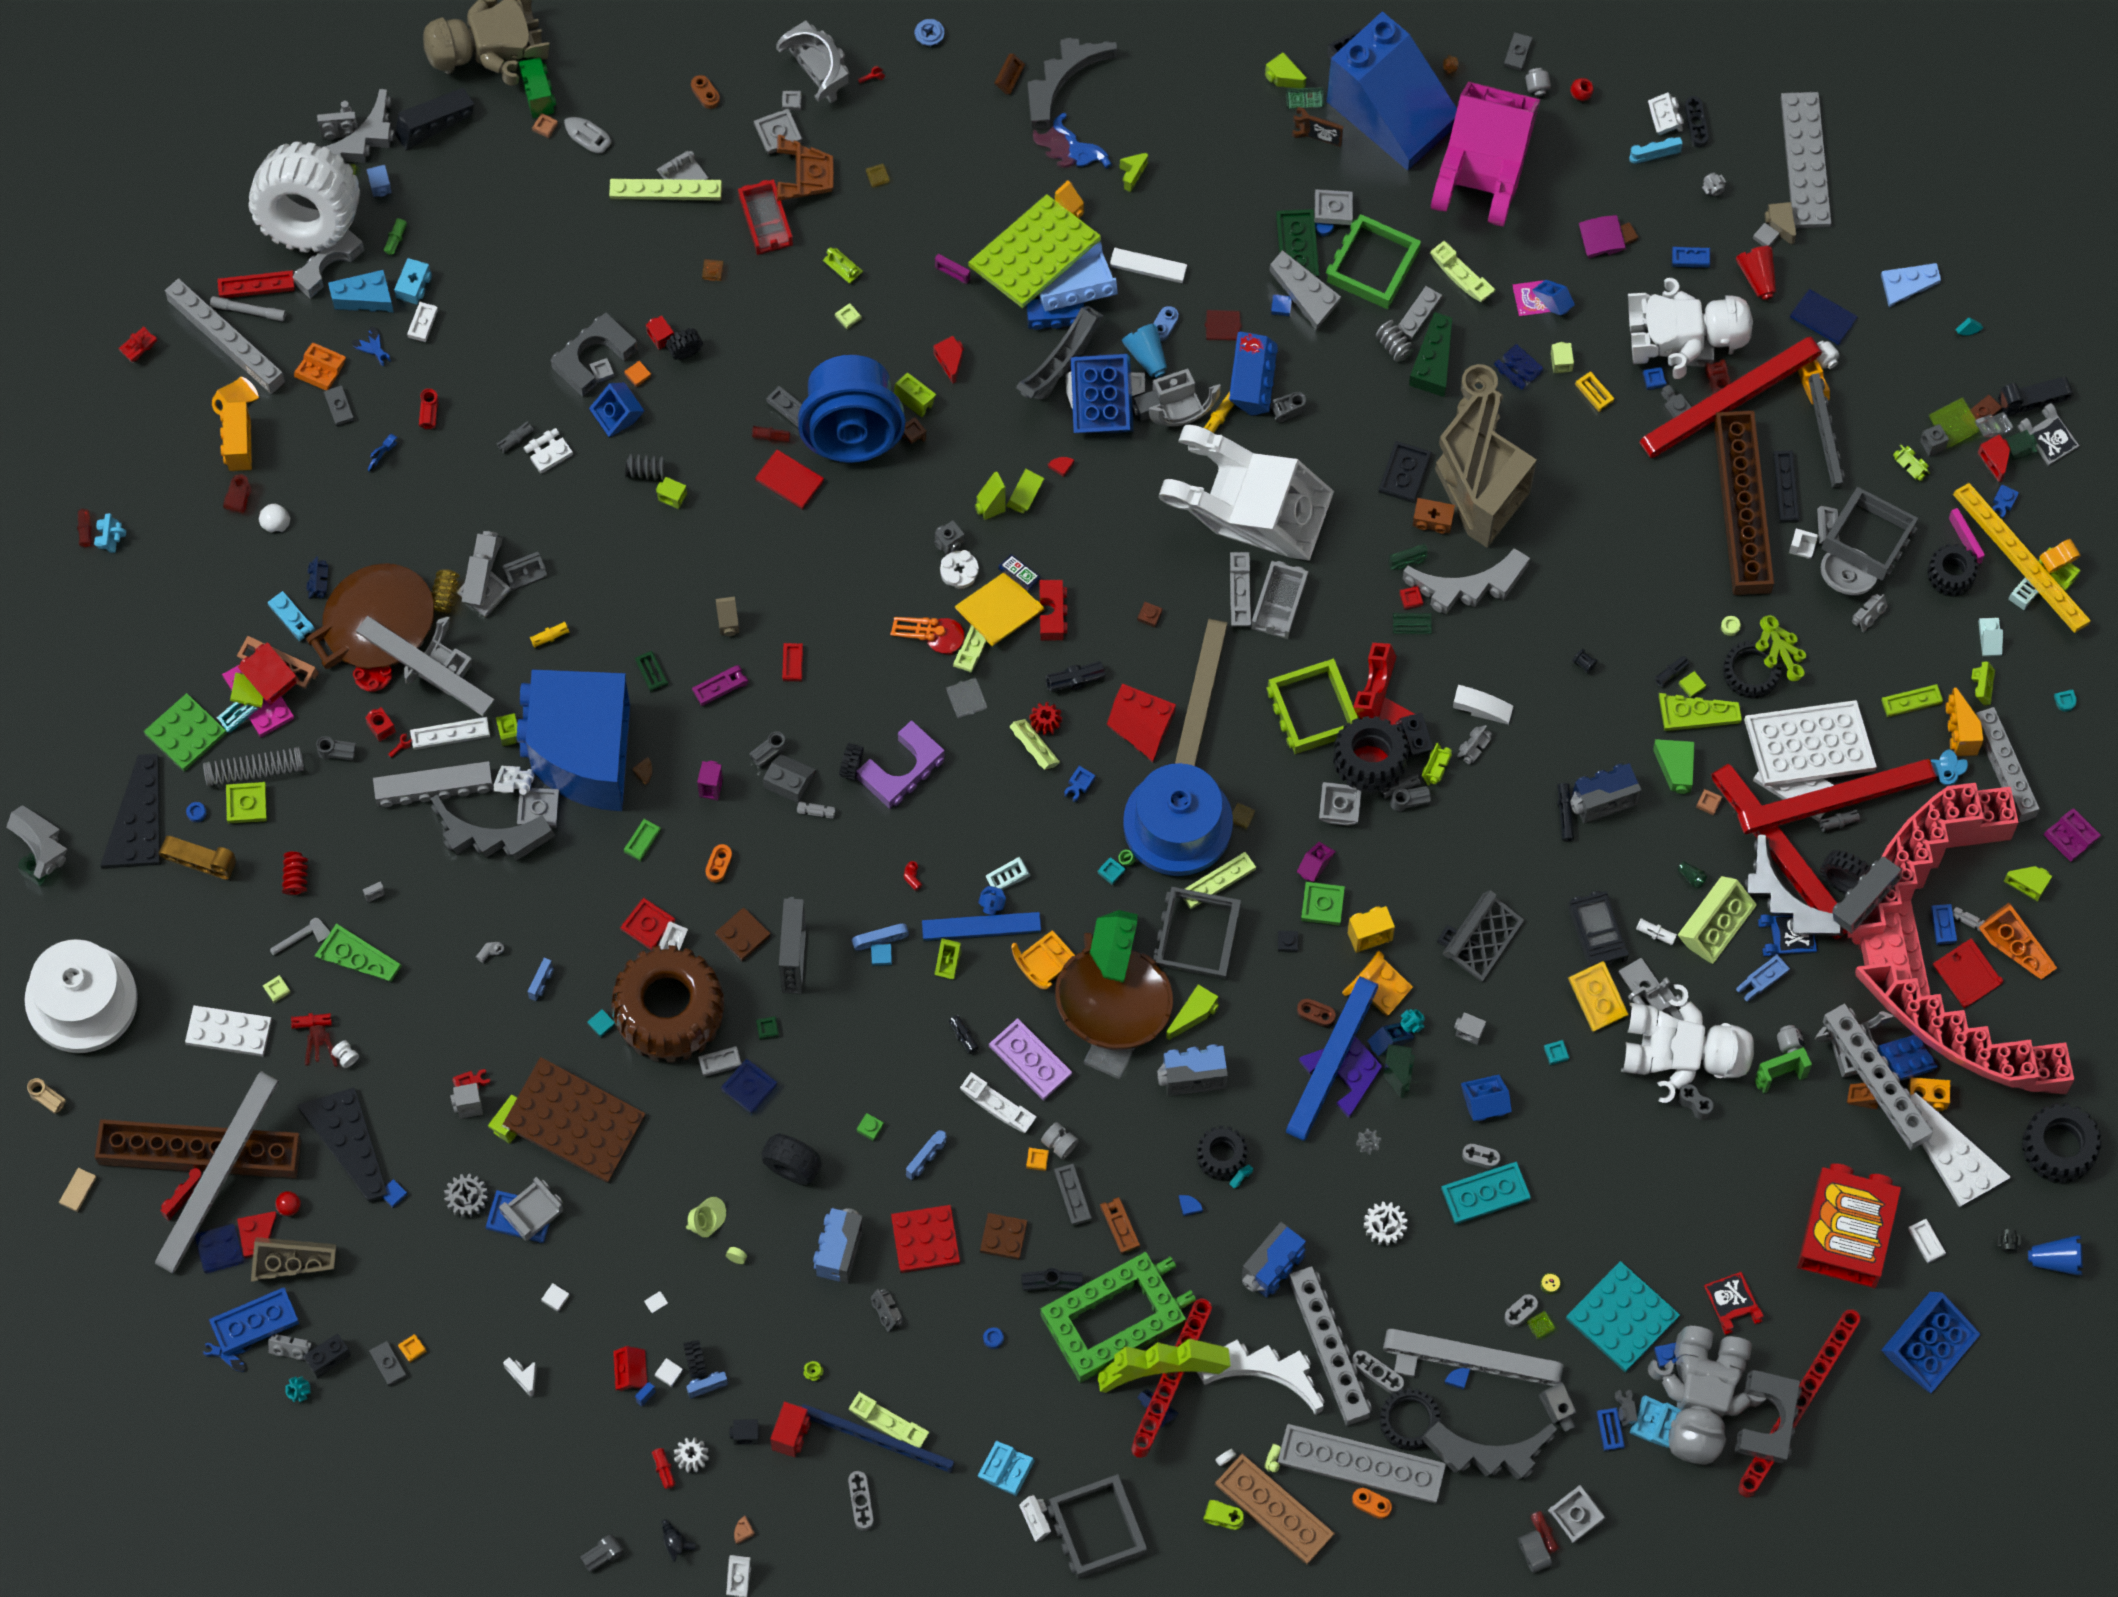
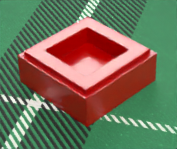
[1399,586,1423,610]

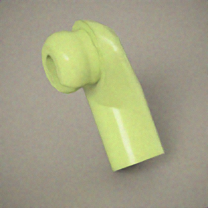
[1265,1444,1281,1473]

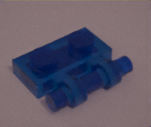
[1494,344,1543,389]

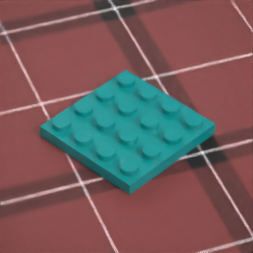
[1566,1261,1680,1373]

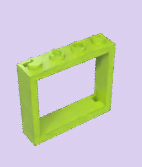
[1266,659,1358,754]

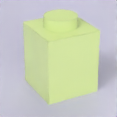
[1551,342,1574,373]

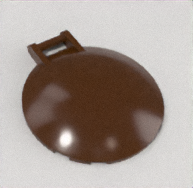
[306,564,434,669]
[1055,933,1173,1050]

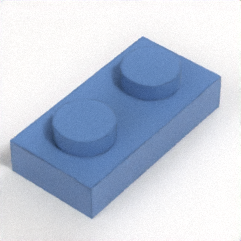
[528,958,554,1001]
[686,1372,728,1398]

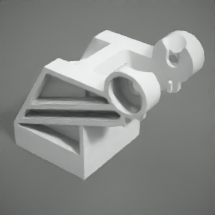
[1159,425,1334,561]

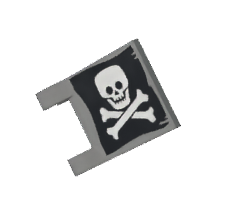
[2018,403,2079,466]

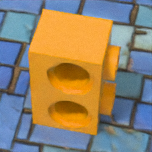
[1908,1078,1950,1111]

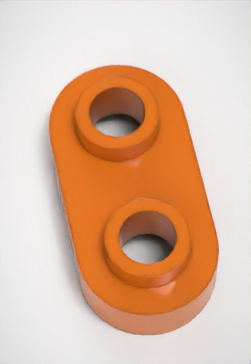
[706,844,732,883]
[1352,1488,1391,1519]

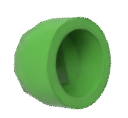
[1118,849,1136,866]

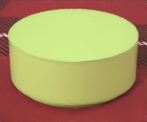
[1721,616,1741,636]
[726,1247,747,1264]

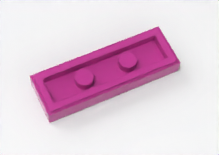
[1949,508,1985,565]

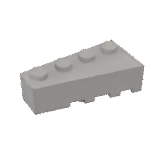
[1269,251,1341,330]

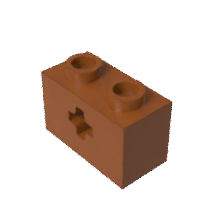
[1412,498,1455,534]

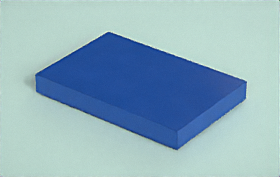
[485,1190,550,1243]

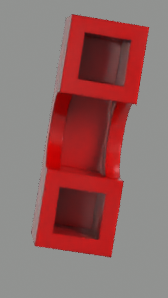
[1040,580,1067,641]

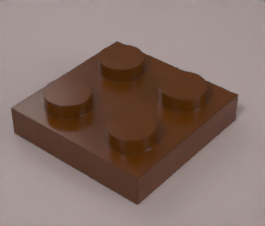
[980,1213,1027,1260]

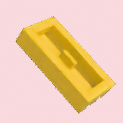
[1575,371,1614,412]

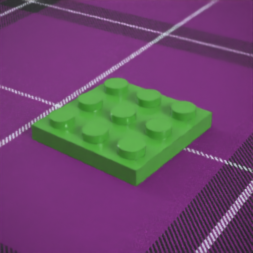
[144,693,227,772]

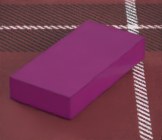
[935,254,970,284]

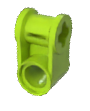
[1203,1500,1244,1530]

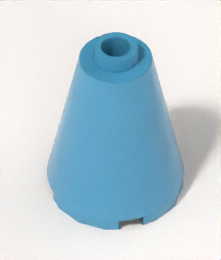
[1122,323,1167,378]

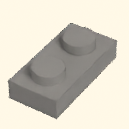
[1817,506,1839,544]

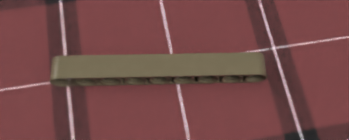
[1175,619,1228,766]

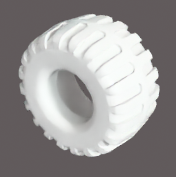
[249,142,360,252]

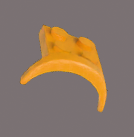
[1011,930,1075,989]
[1342,951,1413,1016]

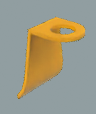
[212,377,259,415]

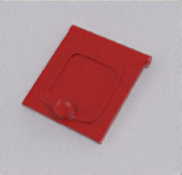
[1933,938,2004,1008]

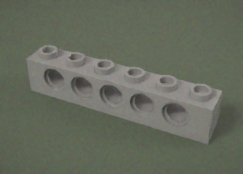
[1976,707,2039,823]

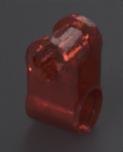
[1705,359,1731,394]
[223,474,251,514]

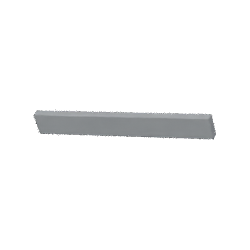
[356,616,495,716]

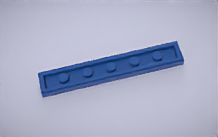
[922,912,1041,941]

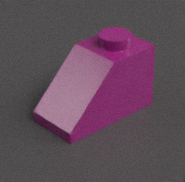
[1297,842,1336,882]

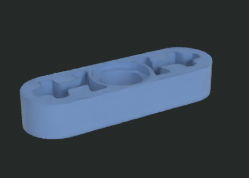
[852,924,909,950]

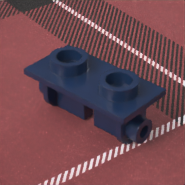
[306,556,328,599]

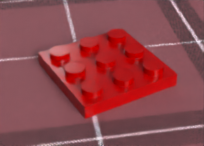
[891,1205,960,1273]

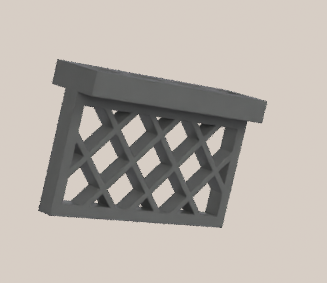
[1442,890,1524,982]

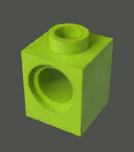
[656,477,687,509]

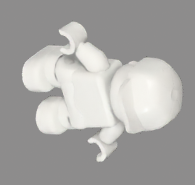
[1628,278,1753,379]
[1621,984,1754,1103]

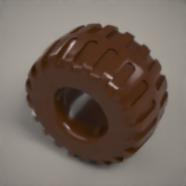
[611,945,724,1063]

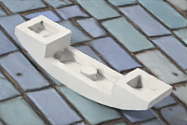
[960,1072,1036,1133]

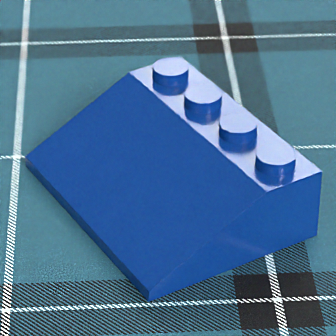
[1071,354,1133,433]
[1881,1292,1980,1393]

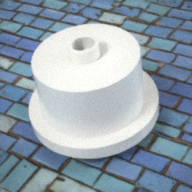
[25,940,138,1053]

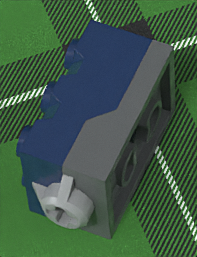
[1570,763,1641,823]

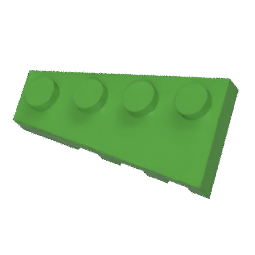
[315,923,402,982]

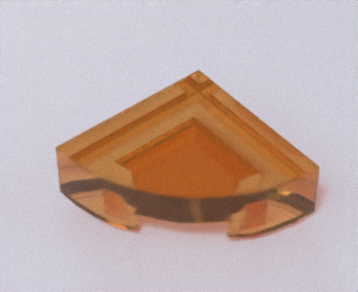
[633,757,652,785]

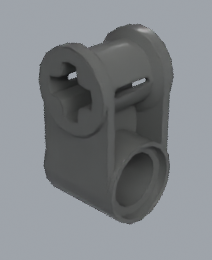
[1270,392,1306,423]

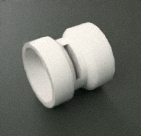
[331,1040,359,1068]

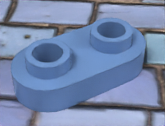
[1154,306,1178,341]

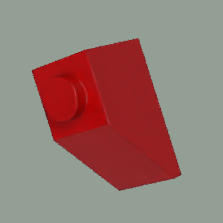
[933,336,964,384]
[1978,434,2010,482]

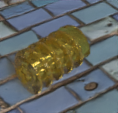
[431,570,460,613]

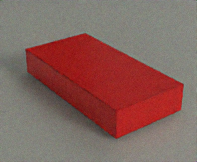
[782,643,803,682]

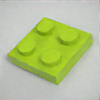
[226,782,267,824]

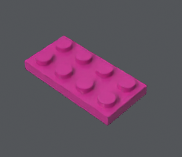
[222,664,294,738]

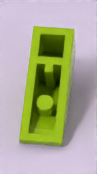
[975,472,1006,520]
[1166,985,1219,1040]

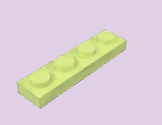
[1184,852,1256,909]

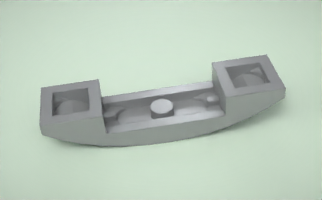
[1230,552,1251,626]

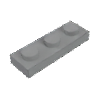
[1396,286,1442,341]

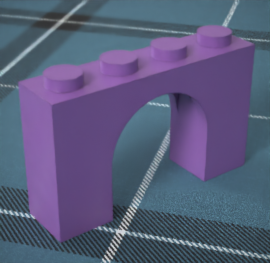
[856,720,945,809]

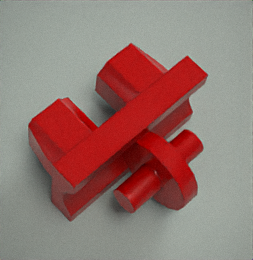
[119,327,157,362]

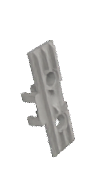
[1618,958,1684,1020]

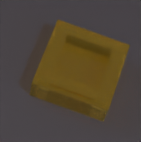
[866,164,889,187]
[1232,803,1255,829]

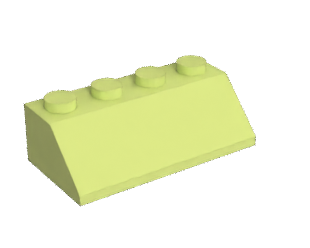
[1678,876,1757,964]

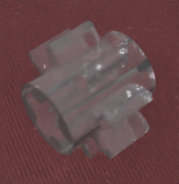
[1356,1128,1381,1155]

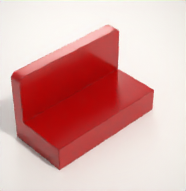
[613,1346,647,1391]

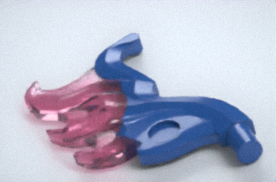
[1033,113,1112,168]

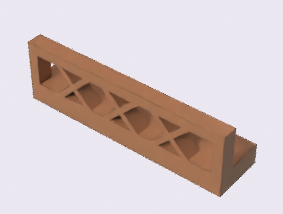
[237,636,318,689]

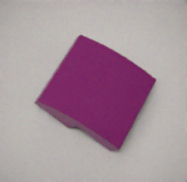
[1579,215,1626,258]
[2044,808,2101,862]

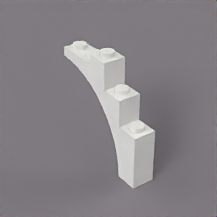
[1197,1340,1324,1415]

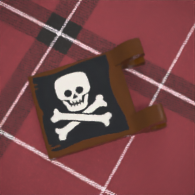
[1292,107,1344,147]

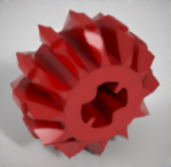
[1029,702,1062,736]

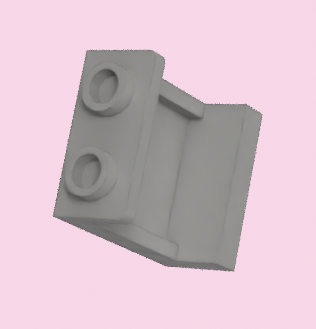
[499,1177,563,1241]

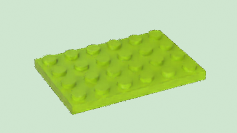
[969,194,1101,308]

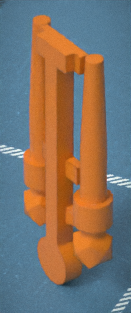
[890,617,945,641]

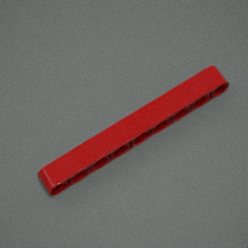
[1131,1299,1212,1458]

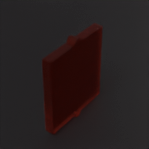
[1205,310,1241,340]

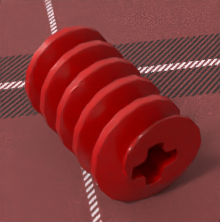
[282,851,308,895]

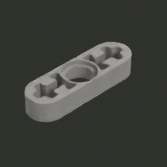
[1352,1351,1404,1394]
[848,1471,873,1531]

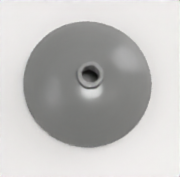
[1820,548,1877,595]

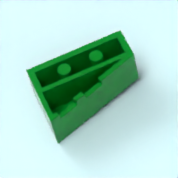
[519,57,556,118]

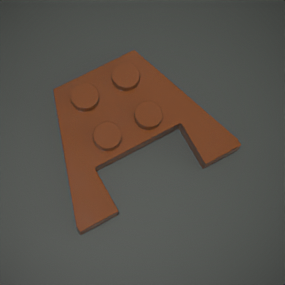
[777,135,833,201]

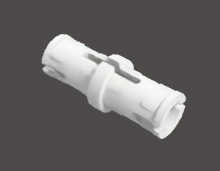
[1636,918,1677,946]

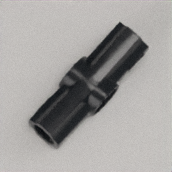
[1045,661,1105,692]
[1021,1268,1083,1292]

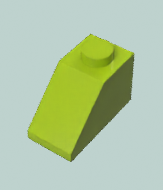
[1265,53,1306,89]
[2004,866,2052,901]

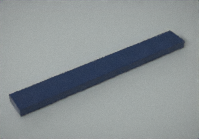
[802,1404,954,1473]

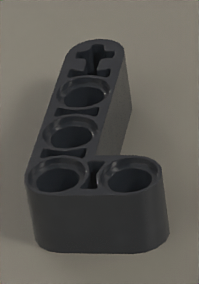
[1998,377,2074,416]

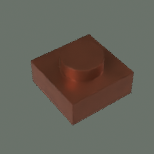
[1137,602,1163,628]

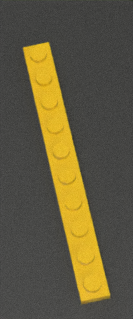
[1953,483,2091,633]

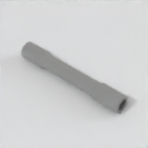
[210,296,286,322]

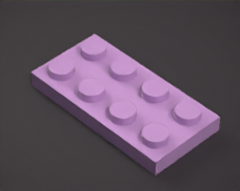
[989,1018,1072,1101]

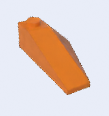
[1978,903,2057,979]

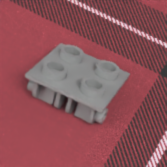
[657,151,708,180]

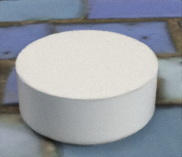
[1215,1449,1236,1466]

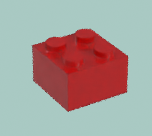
[770,1402,811,1458]

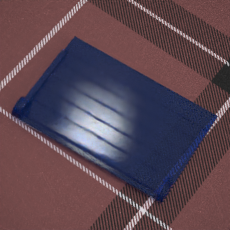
[1790,289,1858,345]

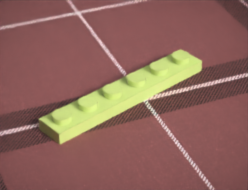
[609,179,722,200]

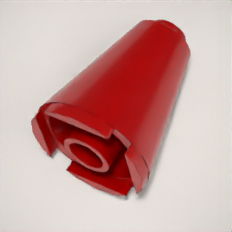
[1736,246,1776,300]

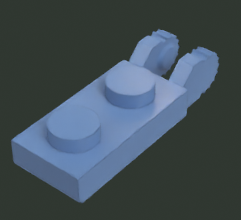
[1736,955,1790,1002]
[906,1130,946,1180]

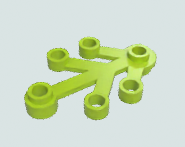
[1755,615,1806,681]

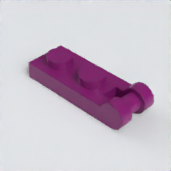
[692,665,749,706]

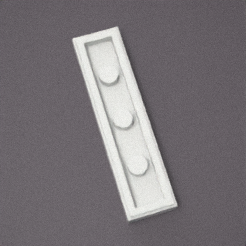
[1110,248,1187,283]
[410,717,490,750]

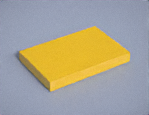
[1568,961,1629,1031]

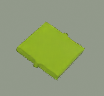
[230,673,263,708]

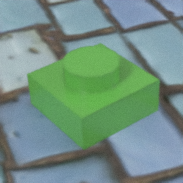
[856,1113,884,1141]

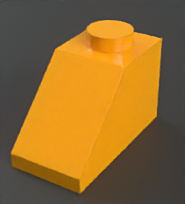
[1055,181,1084,219]

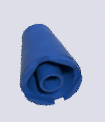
[2028,1235,2083,1276]

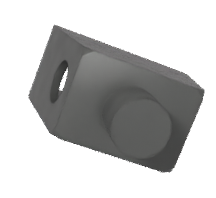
[1538,1382,1576,1432]

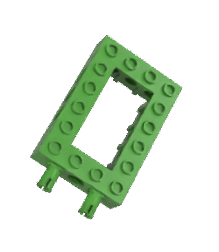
[1040,1252,1196,1383]

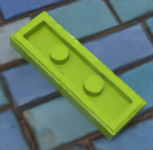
[1881,684,1943,718]

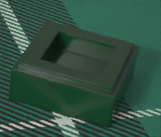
[756,1016,779,1040]

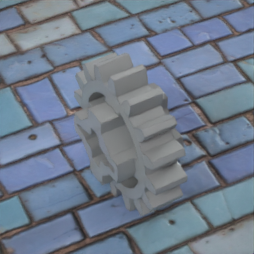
[444,1174,488,1218]

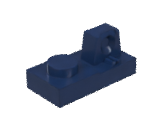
[1137,1389,1179,1428]

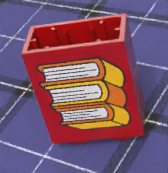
[1797,1164,1901,1288]

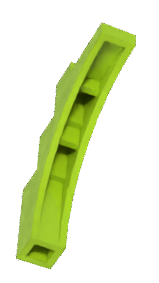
[1098,1339,1231,1393]

